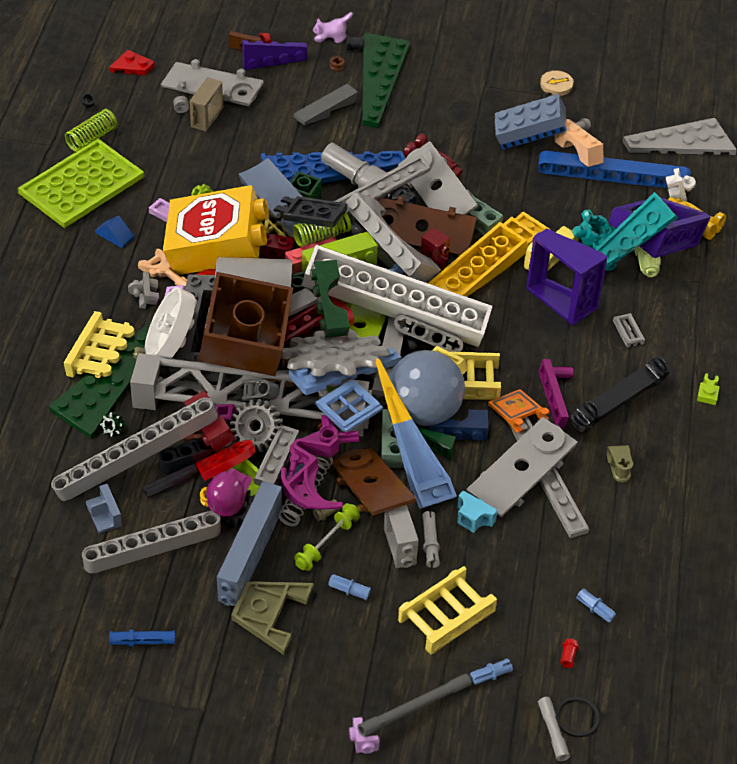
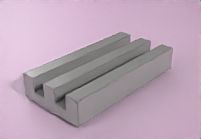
[613,313,645,348]

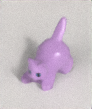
[313,12,353,43]

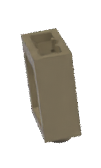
[189,77,223,131]

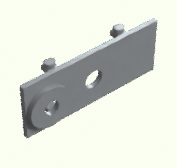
[161,59,264,106]
[398,141,478,215]
[467,417,578,517]

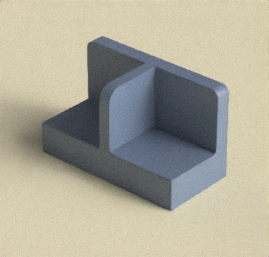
[86,484,122,533]

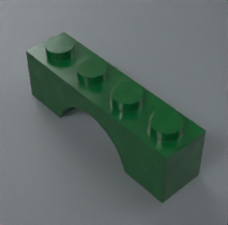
[310,260,350,338]

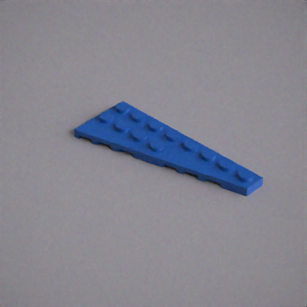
[261,151,405,183]

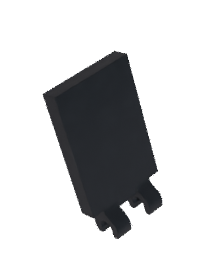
[273,196,348,228]

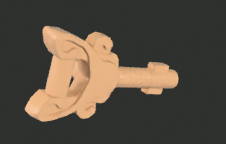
[138,249,187,287]

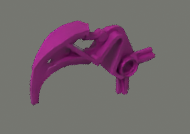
[281,415,359,510]

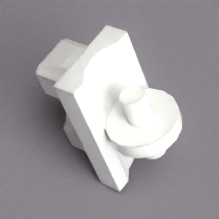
[666,168,696,201]

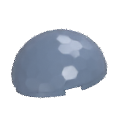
[389,350,465,426]

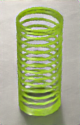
[65,109,117,152]
[293,212,351,247]

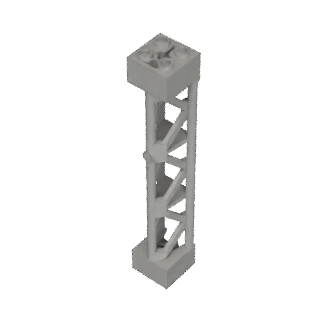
[130,353,372,436]

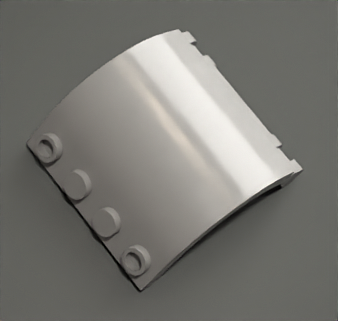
[215,257,293,312]

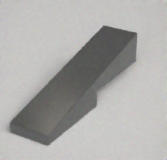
[294,84,358,125]

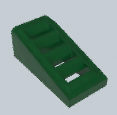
[417,427,455,459]

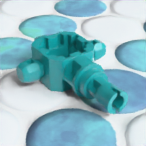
[572,210,616,271]

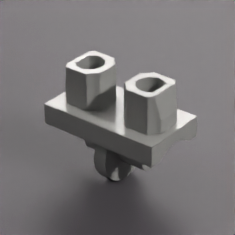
[128,272,159,309]

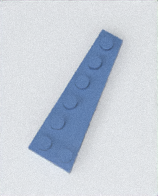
[289,348,401,395]

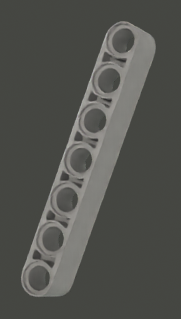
[82,511,221,573]

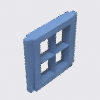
[316,379,383,433]

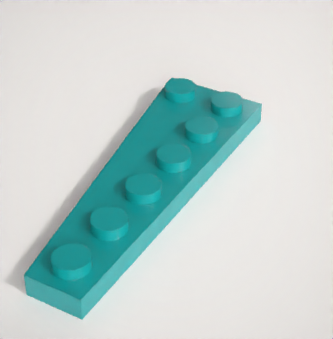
[595,192,678,270]

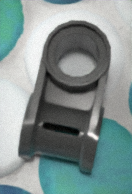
[241,379,280,402]

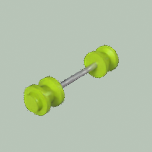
[294,504,360,571]

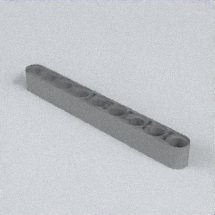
[51,398,218,501]

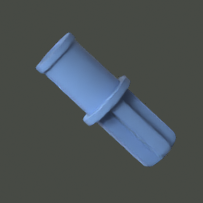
[329,574,371,600]
[576,588,616,622]
[470,659,513,684]

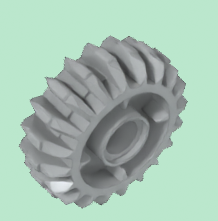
[230,399,283,452]

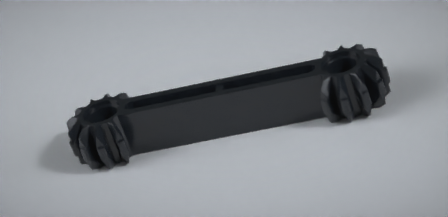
[570,356,672,432]

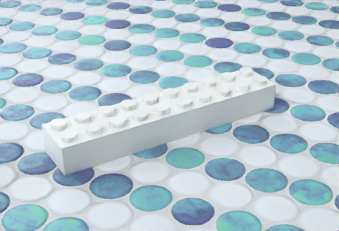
[302,245,492,347]

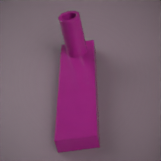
[538,359,573,430]

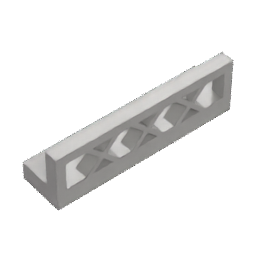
[254,424,299,486]

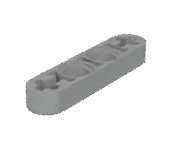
[394,314,463,352]

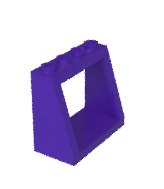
[609,197,711,258]
[526,228,608,325]

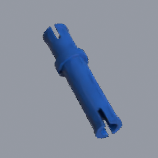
[109,629,175,647]

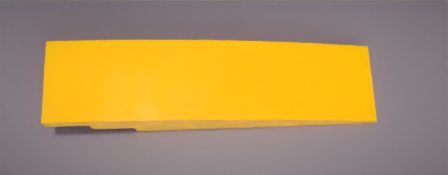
[427,212,550,297]

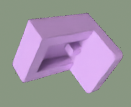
[349,717,379,753]

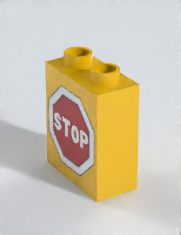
[163,185,269,275]

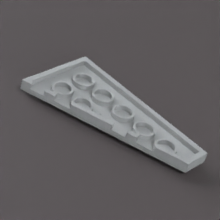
[623,118,737,155]

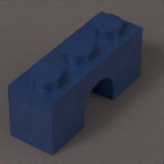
[428,409,488,441]

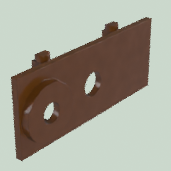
[377,196,477,255]
[331,448,417,515]

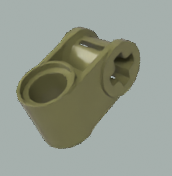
[607,445,633,483]

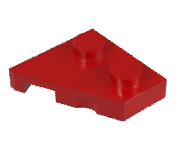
[109,50,155,75]

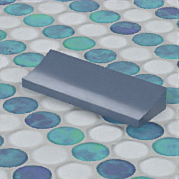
[239,158,333,248]

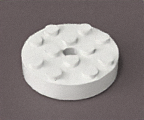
[145,287,197,359]

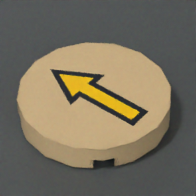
[540,71,573,96]

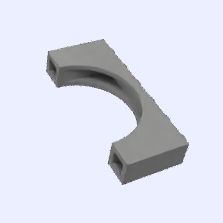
[346,192,441,283]

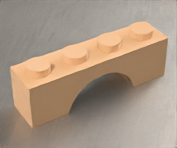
[555,119,604,167]

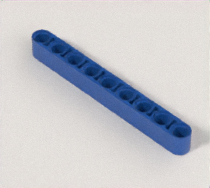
[538,151,691,189]

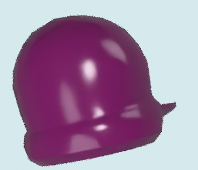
[206,469,252,516]

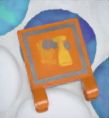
[488,389,549,433]

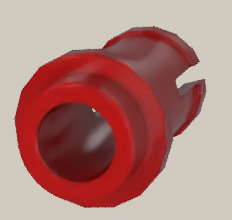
[560,639,579,668]

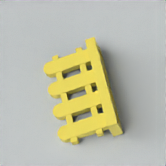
[64,311,135,378]

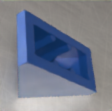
[95,216,134,248]

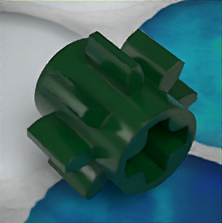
[100,412,127,437]

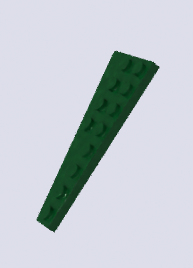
[362,33,410,128]
[49,321,152,439]

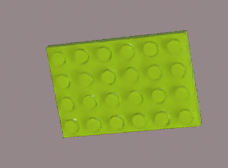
[18,139,144,228]

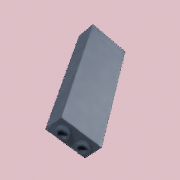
[217,481,282,606]

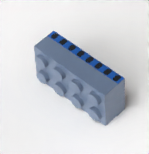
[495,94,567,150]

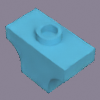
[457,491,497,533]

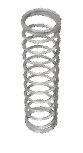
[278,455,333,526]

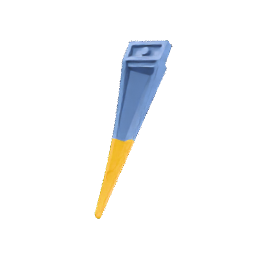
[375,358,457,509]

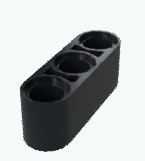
[158,438,215,475]

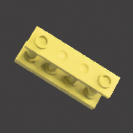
[451,352,501,400]
[398,566,497,655]

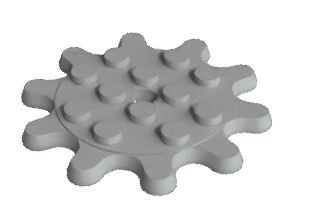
[281,330,390,376]

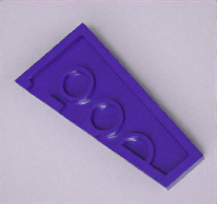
[242,40,308,70]

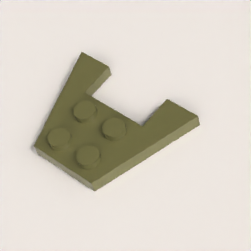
[231,581,314,655]

